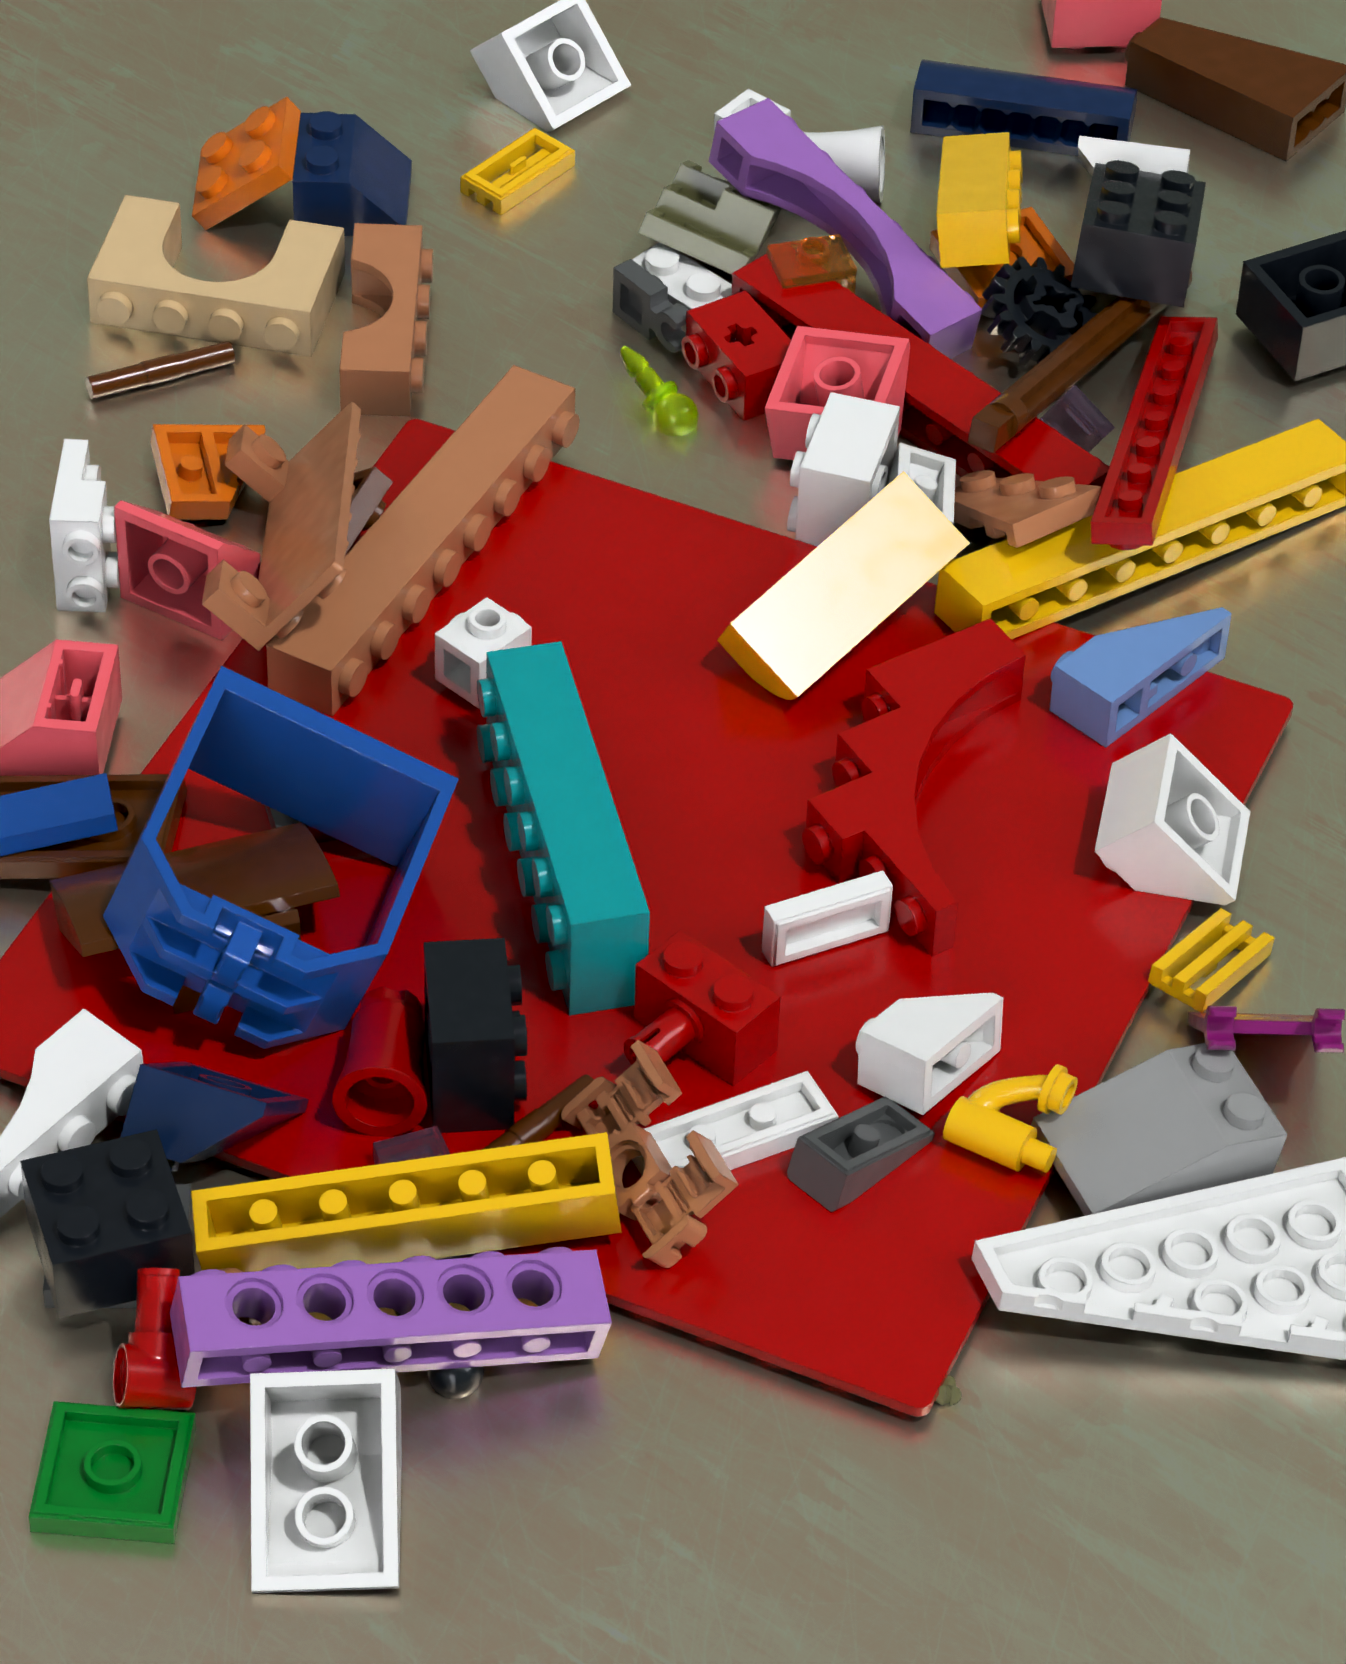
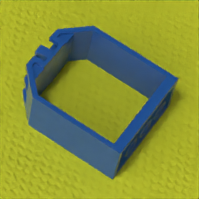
[103,666,459,1049]

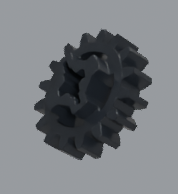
[981,257,1097,366]

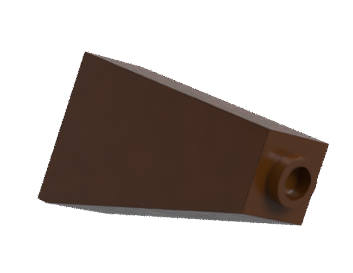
[1125,17,1346,162]

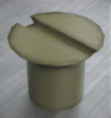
[936,1375,962,1406]

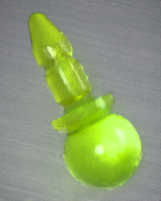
[620,346,699,436]

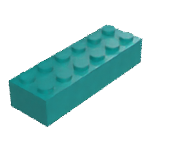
[477,641,650,1016]

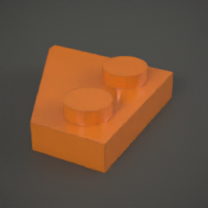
[150,424,266,521]

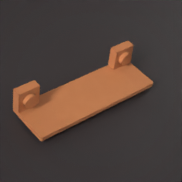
[202,401,361,651]

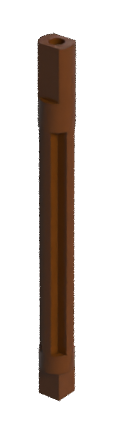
[968,272,1192,453]

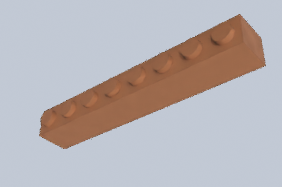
[266,365,580,716]

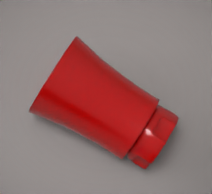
[332,986,427,1137]

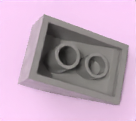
[1031,1043,1288,1216]

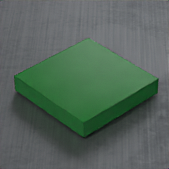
[29,1401,196,1544]

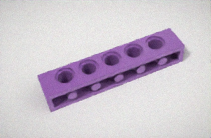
[170,1247,612,1388]

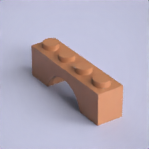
[339,223,434,417]

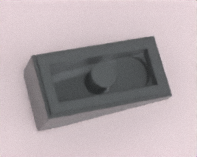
[787,1097,935,1212]

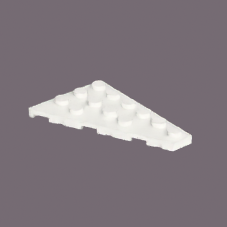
[971,1157,1346,1360]

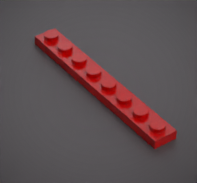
[1091,316,1218,550]

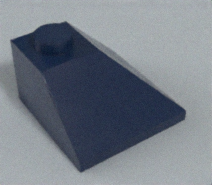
[120,1061,309,1171]

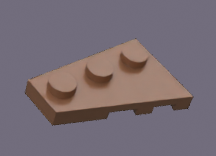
[954,470,1101,548]

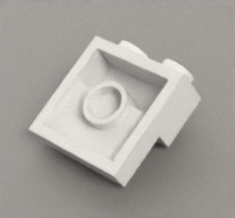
[49,439,120,613]

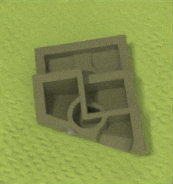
[638,160,781,274]

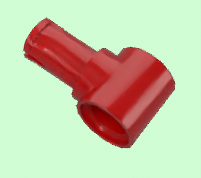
[113,1268,197,1410]

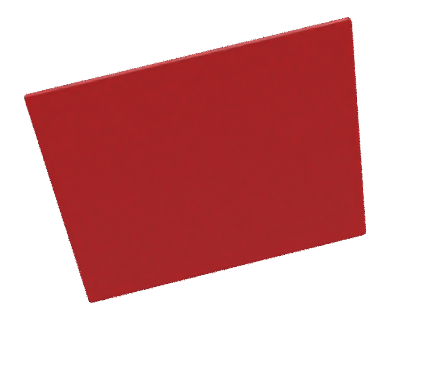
[0,419,1293,1417]

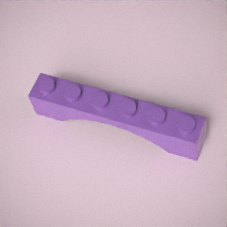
[709,98,982,359]

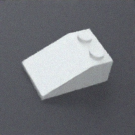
[250,1369,402,1593]

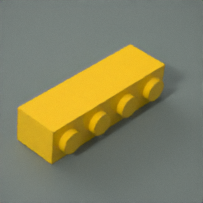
[936,132,1023,268]

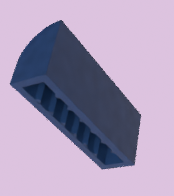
[910,59,1137,156]

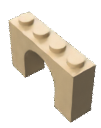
[87,195,345,357]

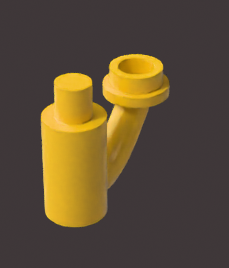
[943,1064,1078,1173]

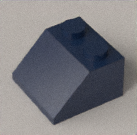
[292,111,412,236]

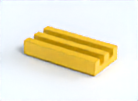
[460,127,575,215]
[1148,908,1275,1013]

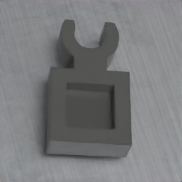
[612,259,689,353]

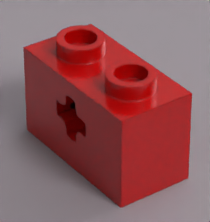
[681,290,791,421]

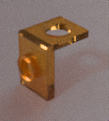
[767,234,857,294]

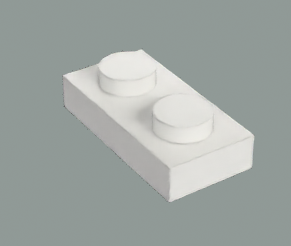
[632,242,732,310]

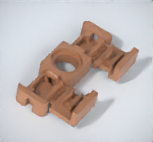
[561,1040,739,1268]

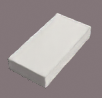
[762,870,893,967]

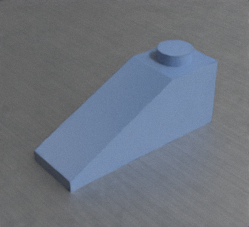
[1049,607,1232,748]

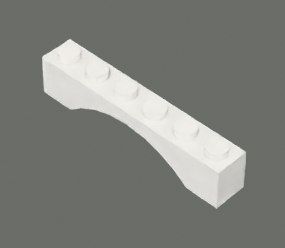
[0,1009,144,1218]

